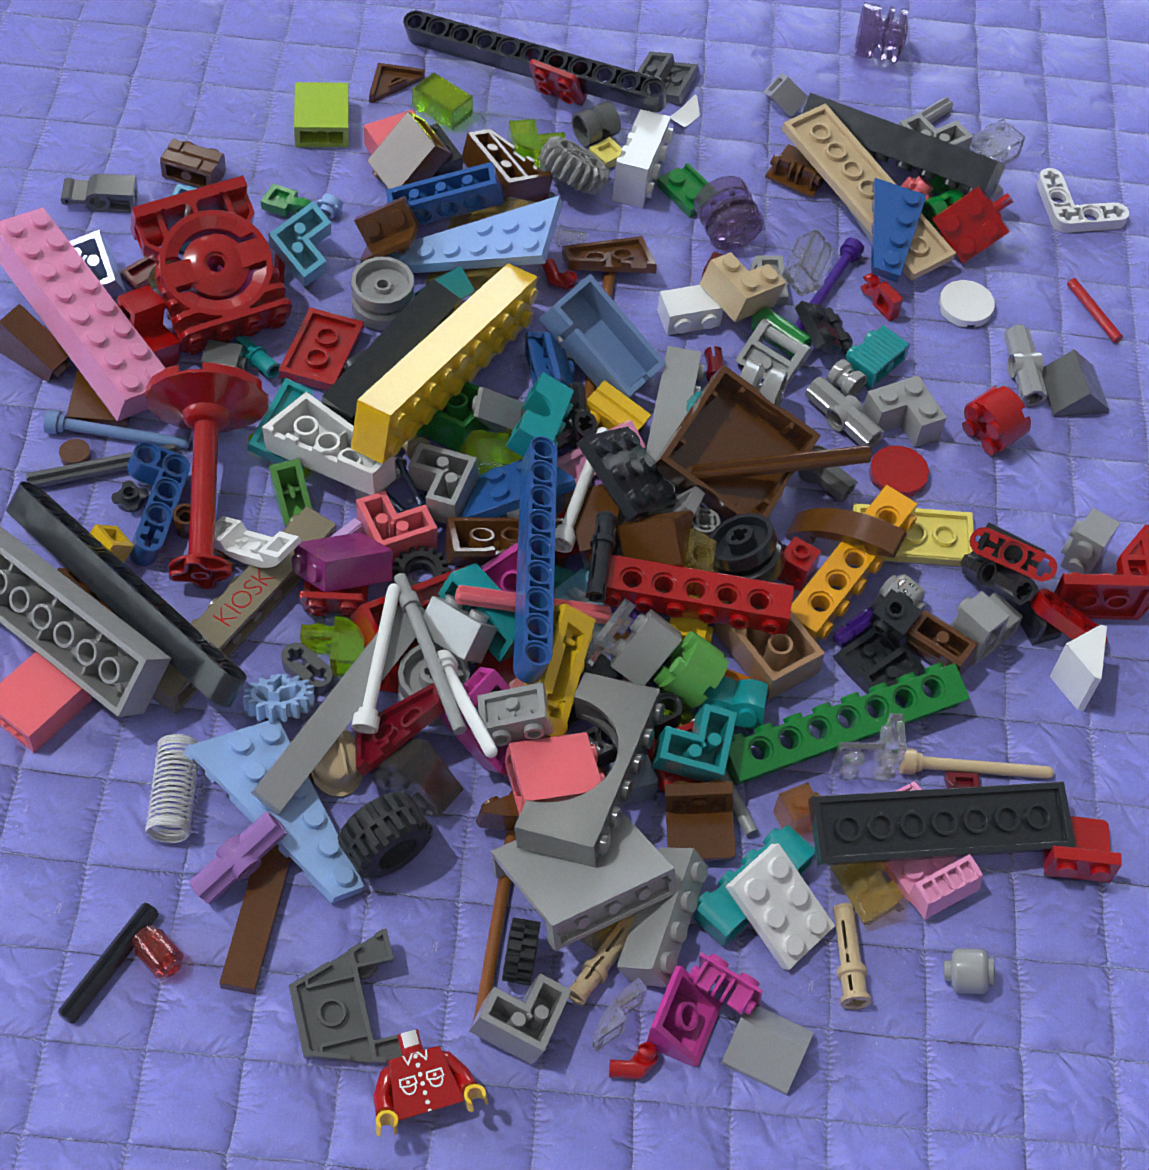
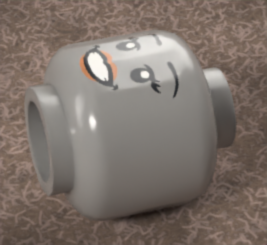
[878,574,926,610]

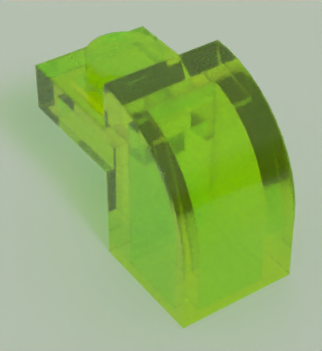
[508,119,566,169]
[300,616,364,677]

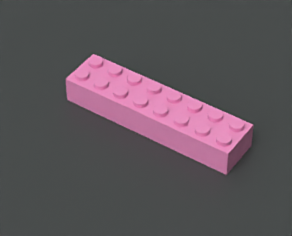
[0,207,165,421]

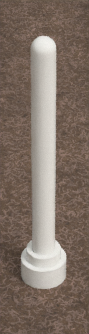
[555,427,608,553]
[351,583,400,734]
[437,650,498,758]

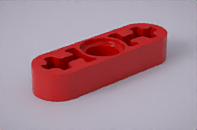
[969,527,1057,582]
[1030,588,1108,644]

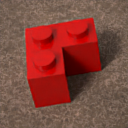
[117,285,180,368]

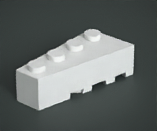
[612,109,674,208]
[262,392,396,495]

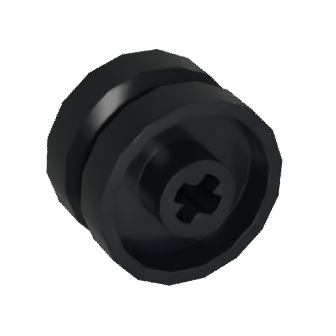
[707,513,786,582]

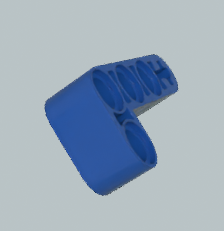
[127,442,190,566]

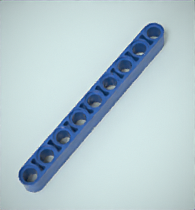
[513,436,557,684]

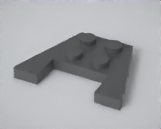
[289,928,402,1065]

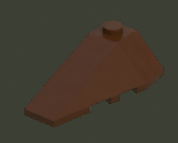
[445,517,564,568]

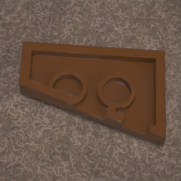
[562,236,657,274]

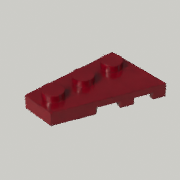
[355,683,445,777]

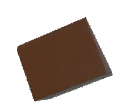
[616,510,694,567]

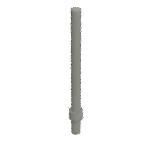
[394,573,467,735]

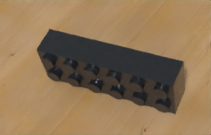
[321,279,461,426]

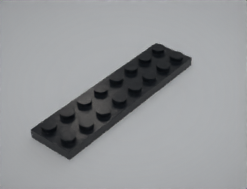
[808,781,1076,867]

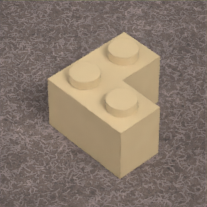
[700,252,786,322]

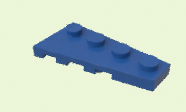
[871,178,927,283]

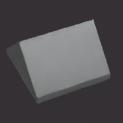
[721,1006,814,1095]

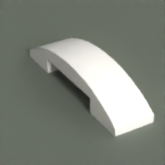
[214,516,302,568]

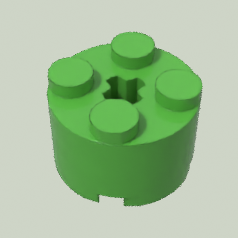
[653,631,728,709]

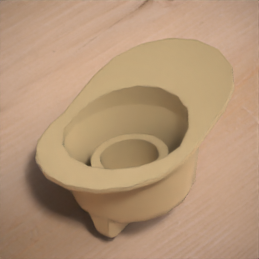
[311,728,363,797]

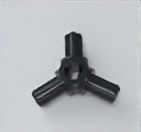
[555,383,598,448]

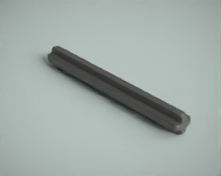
[26,444,178,487]

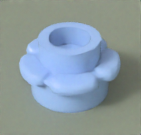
[317,194,343,219]

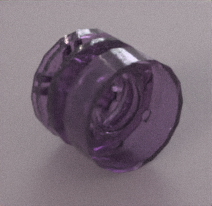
[854,2,908,63]
[693,176,764,251]

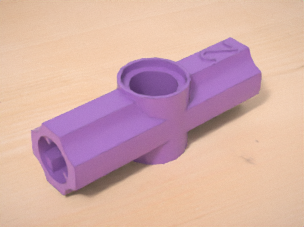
[189,811,288,904]

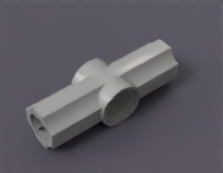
[1004,325,1048,406]
[805,376,885,449]

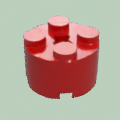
[962,385,1031,455]

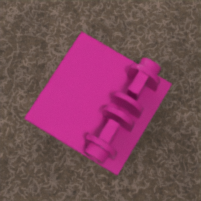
[688,952,763,1015]

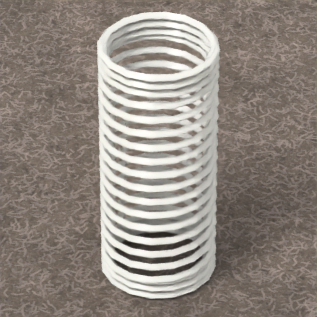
[145,734,199,843]

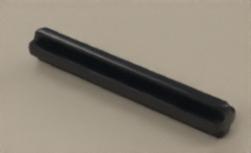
[58,902,158,1024]

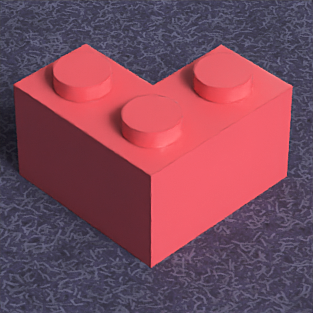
[356,490,437,564]

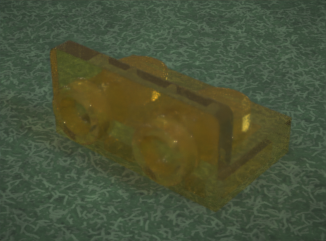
[830,862,905,927]

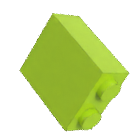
[294,82,349,147]

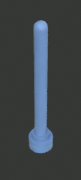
[44,409,190,449]

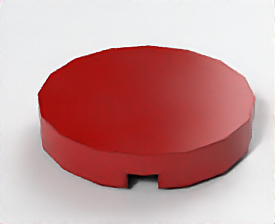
[869,446,929,498]

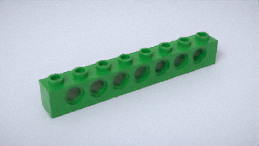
[726,662,970,786]

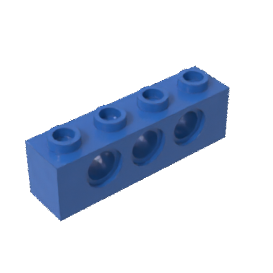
[386,162,504,225]

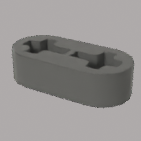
[281,643,333,695]

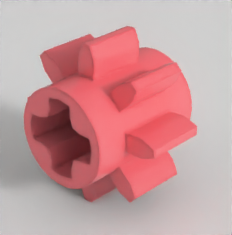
[901,175,934,199]

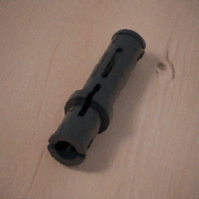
[585,511,617,603]

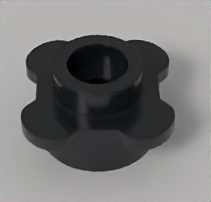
[111,480,149,512]

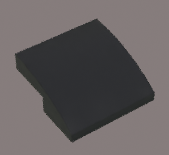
[833,628,925,694]

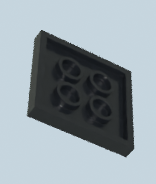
[576,426,678,521]

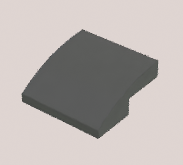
[637,51,700,104]

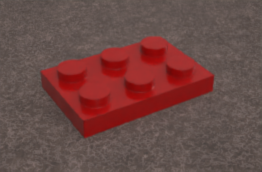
[279,307,364,390]

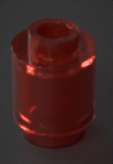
[132,925,184,978]

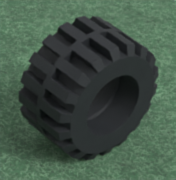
[337,791,433,879]

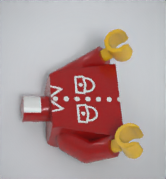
[373,1029,488,1137]

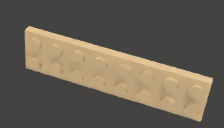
[782,103,956,281]

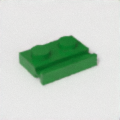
[657,163,721,218]

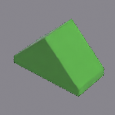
[269,458,312,525]

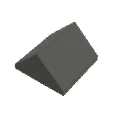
[1042,349,1109,417]

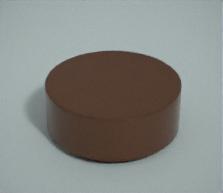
[59,439,91,466]

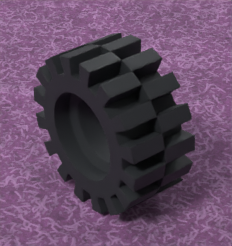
[392,545,449,586]
[502,917,541,986]

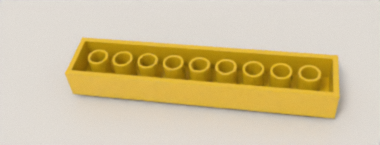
[351,263,538,464]

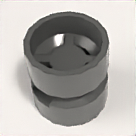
[571,101,621,147]

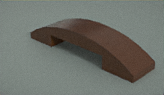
[785,508,907,558]

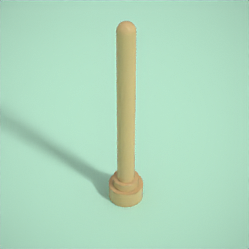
[898,748,1054,779]

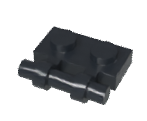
[795,301,853,356]

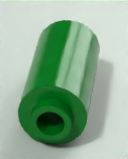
[750,307,813,358]

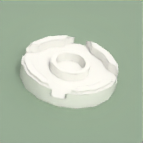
[939,280,995,327]

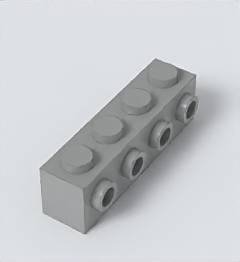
[617,847,708,987]

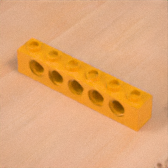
[791,485,917,643]

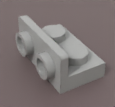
[477,682,553,746]

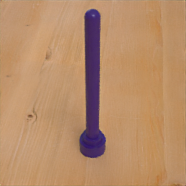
[794,237,864,331]

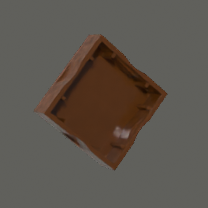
[655,365,821,521]

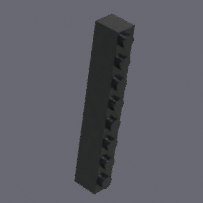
[802,92,1005,197]

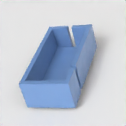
[539,274,666,398]

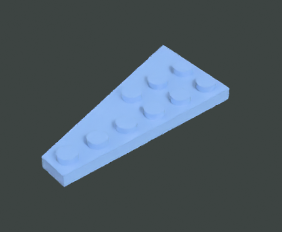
[389,196,563,273]
[184,719,365,904]

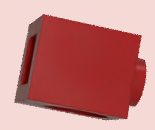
[777,536,821,592]

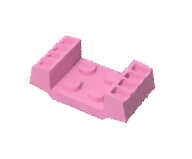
[879,781,983,920]

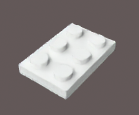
[725,843,835,970]

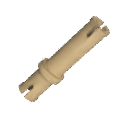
[569,914,635,1006]

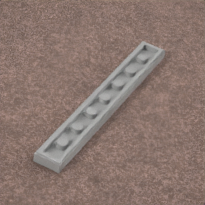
[251,605,425,814]

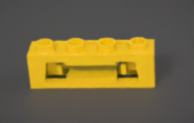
[524,604,596,739]

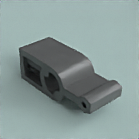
[61,174,139,213]

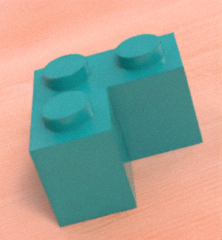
[651,704,737,782]

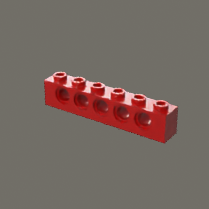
[600,554,794,635]

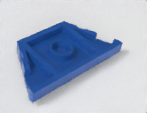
[461,458,577,518]

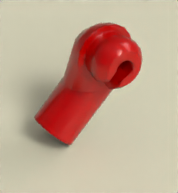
[542,258,577,290]
[609,1042,658,1080]

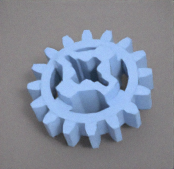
[242,674,315,723]

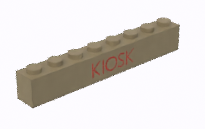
[152,506,337,714]

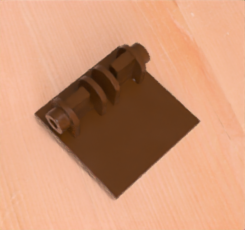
[765,144,825,198]

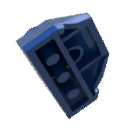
[524,331,575,387]

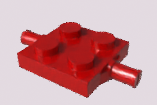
[932,186,1014,264]

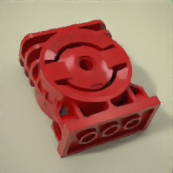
[130,175,292,355]

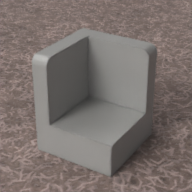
[763,73,808,116]

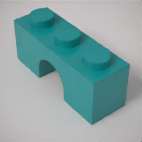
[506,372,574,457]

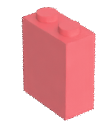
[0,652,92,753]
[504,732,605,816]

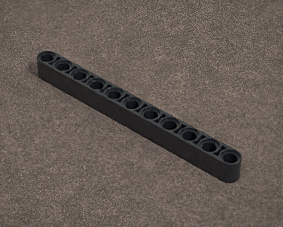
[403,10,667,113]
[6,481,247,707]

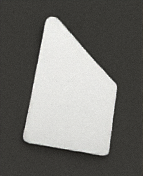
[671,95,700,127]

